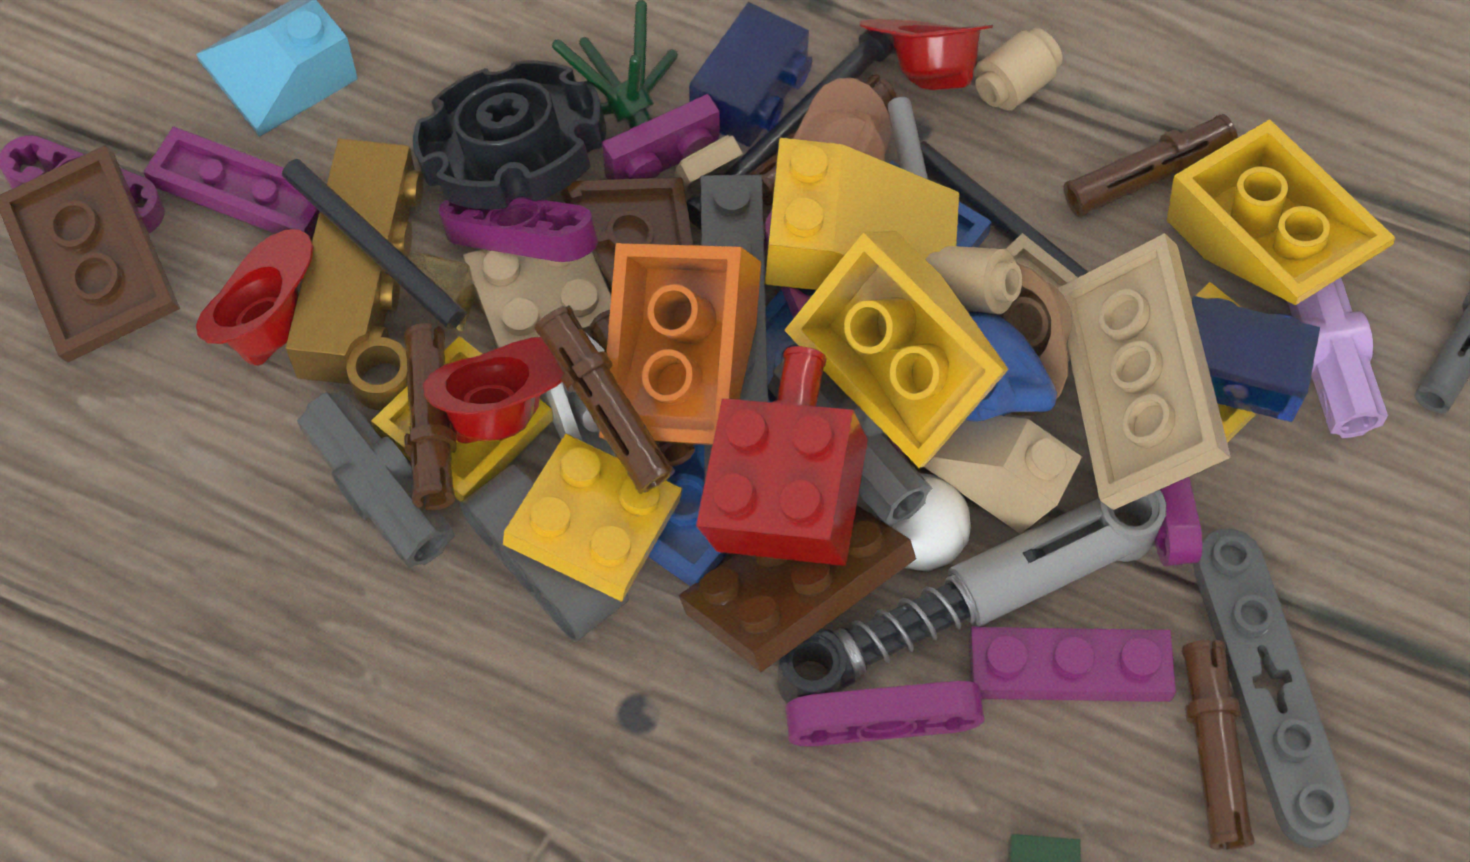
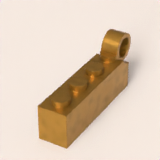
[285,138,424,410]

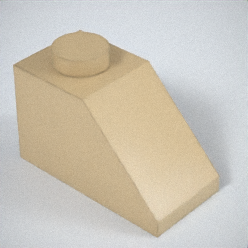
[924,415,1082,534]

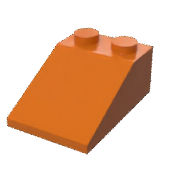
[599,243,761,445]

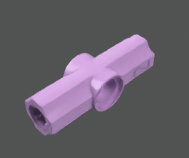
[1287,278,1388,438]

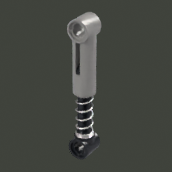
[777,490,1166,703]

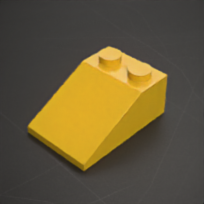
[1166,119,1395,305]
[764,138,959,290]
[784,231,1009,468]

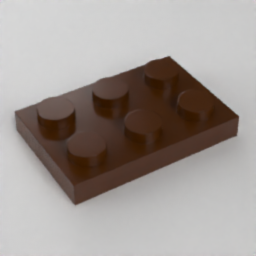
[0,145,180,362]
[679,505,916,672]

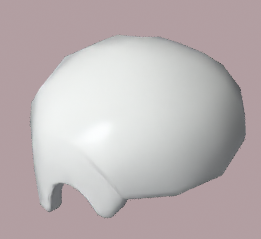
[872,473,971,572]

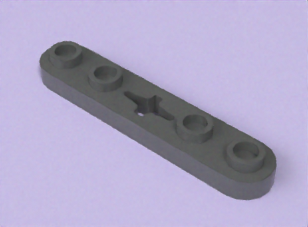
[1193,529,1351,848]

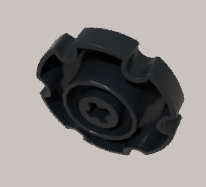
[413,60,607,210]

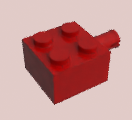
[696,346,868,566]

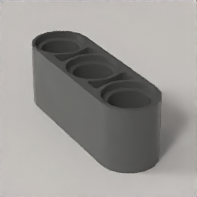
[459,465,629,642]

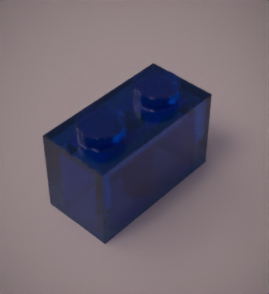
[689,2,813,148]
[1191,295,1320,422]

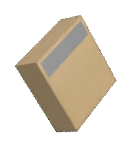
[674,135,743,191]

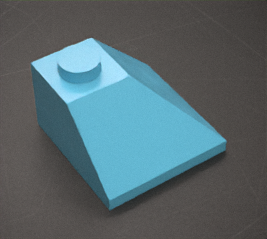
[196,0,358,137]

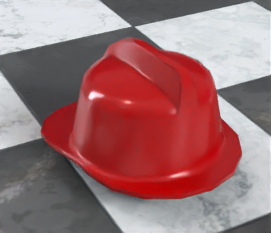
[859,19,993,90]
[196,229,314,366]
[423,337,564,444]

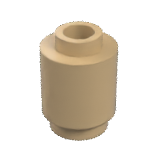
[976,28,1063,111]
[926,246,1022,314]

